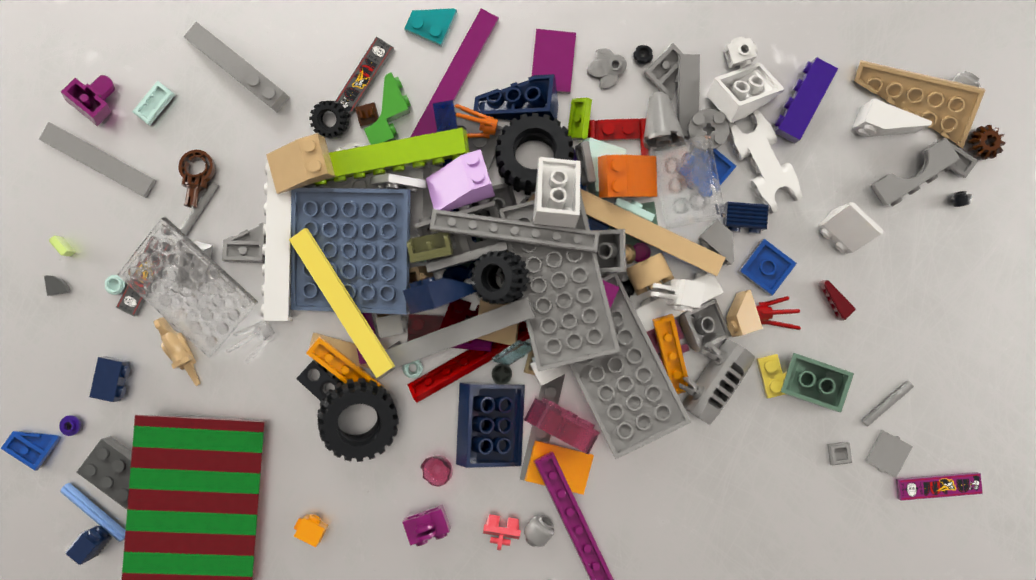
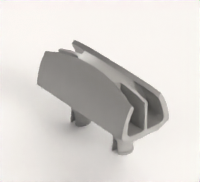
[679,339,755,425]

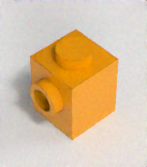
[294,514,329,547]

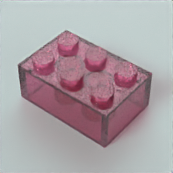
[524,398,600,455]

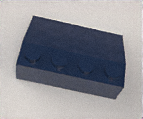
[456,383,525,468]

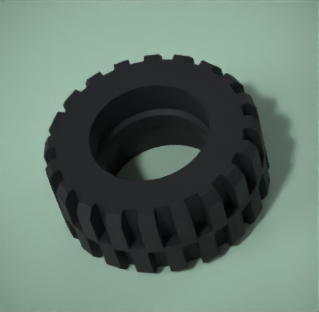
[495,113,574,196]
[317,378,399,462]

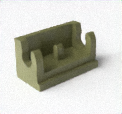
[407,232,454,263]

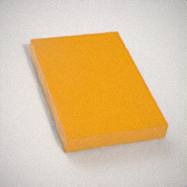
[525,440,594,495]

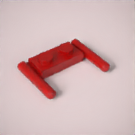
[588,118,649,156]

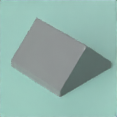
[594,229,626,272]

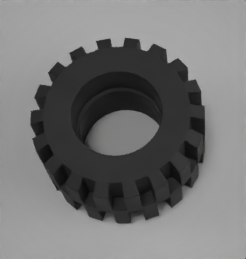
[471,251,529,304]

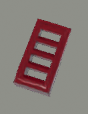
[819,280,856,320]

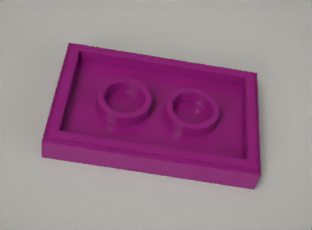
[532,29,576,94]

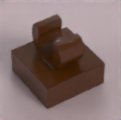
[355,102,379,128]

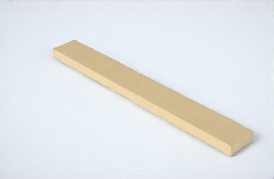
[580,189,726,276]

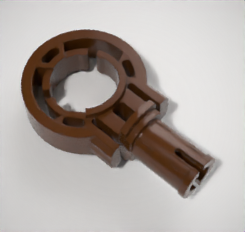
[178,150,216,208]

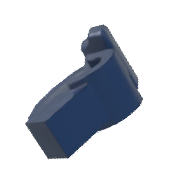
[442,263,475,282]

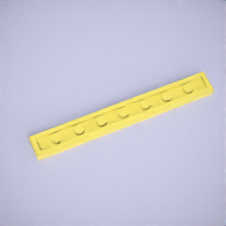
[289,228,395,378]

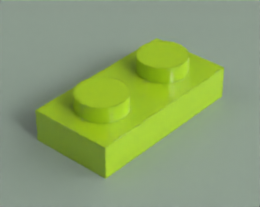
[568,98,592,140]

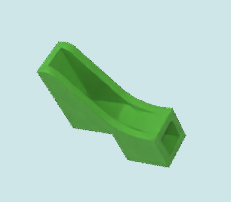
[364,72,411,145]

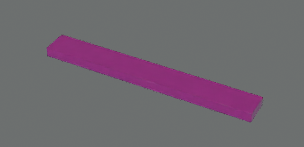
[411,8,499,137]
[534,451,614,580]

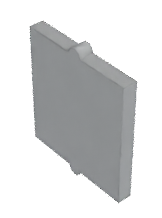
[866,430,913,477]

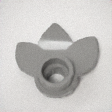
[587,48,627,89]

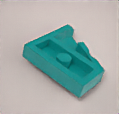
[404,8,457,47]

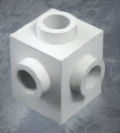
[723,37,758,69]

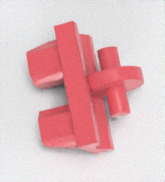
[483,514,521,551]

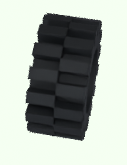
[309,100,349,138]

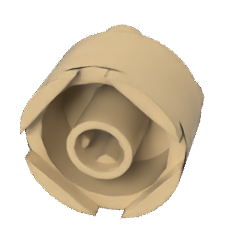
[626,253,674,296]

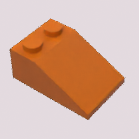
[598,155,657,198]

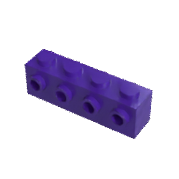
[774,57,838,144]

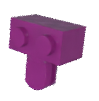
[61,75,115,126]
[402,505,451,546]

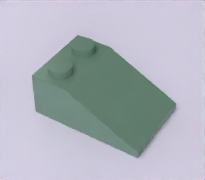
[780,353,854,412]

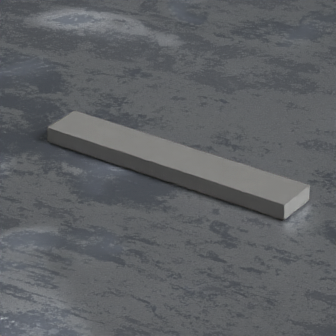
[39,122,156,197]

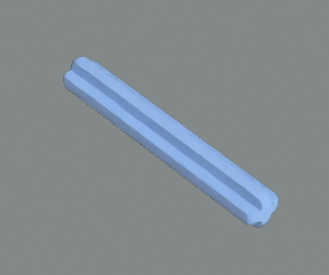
[60,483,125,542]

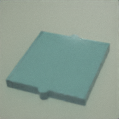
[492,340,533,365]

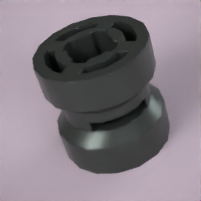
[492,363,512,385]

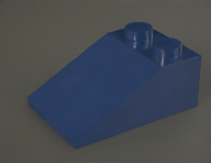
[403,276,478,314]

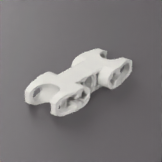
[728,109,803,214]

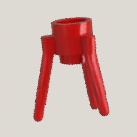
[756,296,801,330]

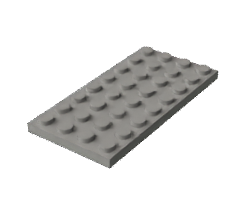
[499,191,620,371]
[569,272,691,459]

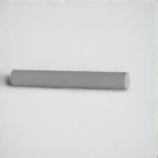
[179,182,218,236]
[862,381,914,427]

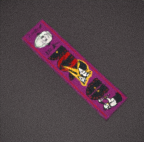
[897,472,983,501]

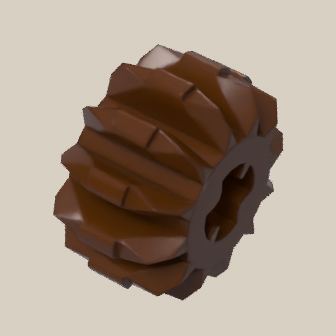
[967,125,1006,160]

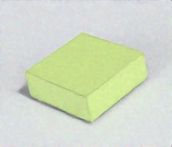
[49,235,76,257]

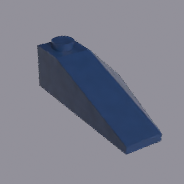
[473,74,558,121]

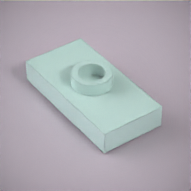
[132,81,175,125]
[614,197,655,222]

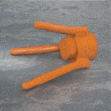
[455,104,498,139]

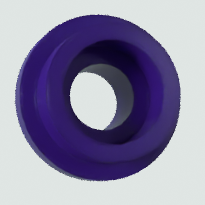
[59,415,81,436]

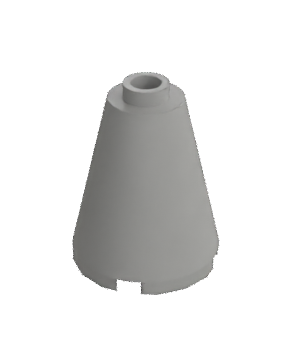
[643,91,684,151]

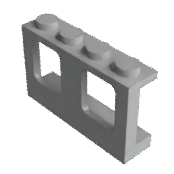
[414,199,509,273]

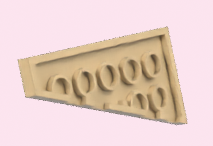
[854,60,985,148]

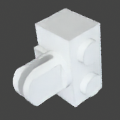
[651,279,705,312]

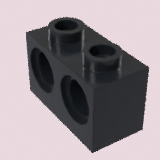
[296,360,344,401]

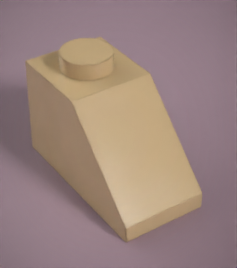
[726,289,763,337]

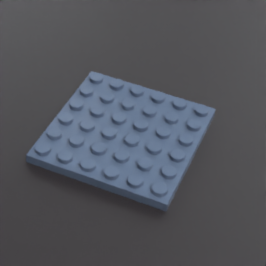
[291,188,411,315]

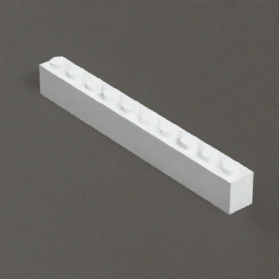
[529,270,724,386]

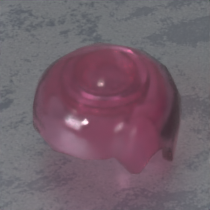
[420,455,453,487]

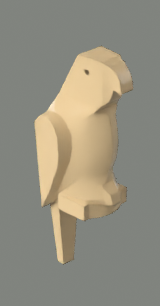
[153,317,201,386]

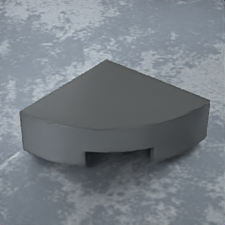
[44,275,70,296]

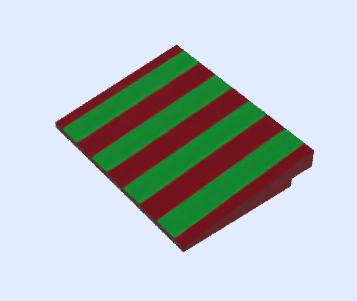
[122,415,265,580]

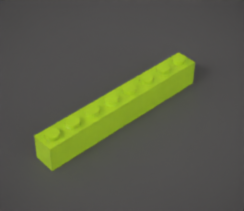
[313,128,470,186]

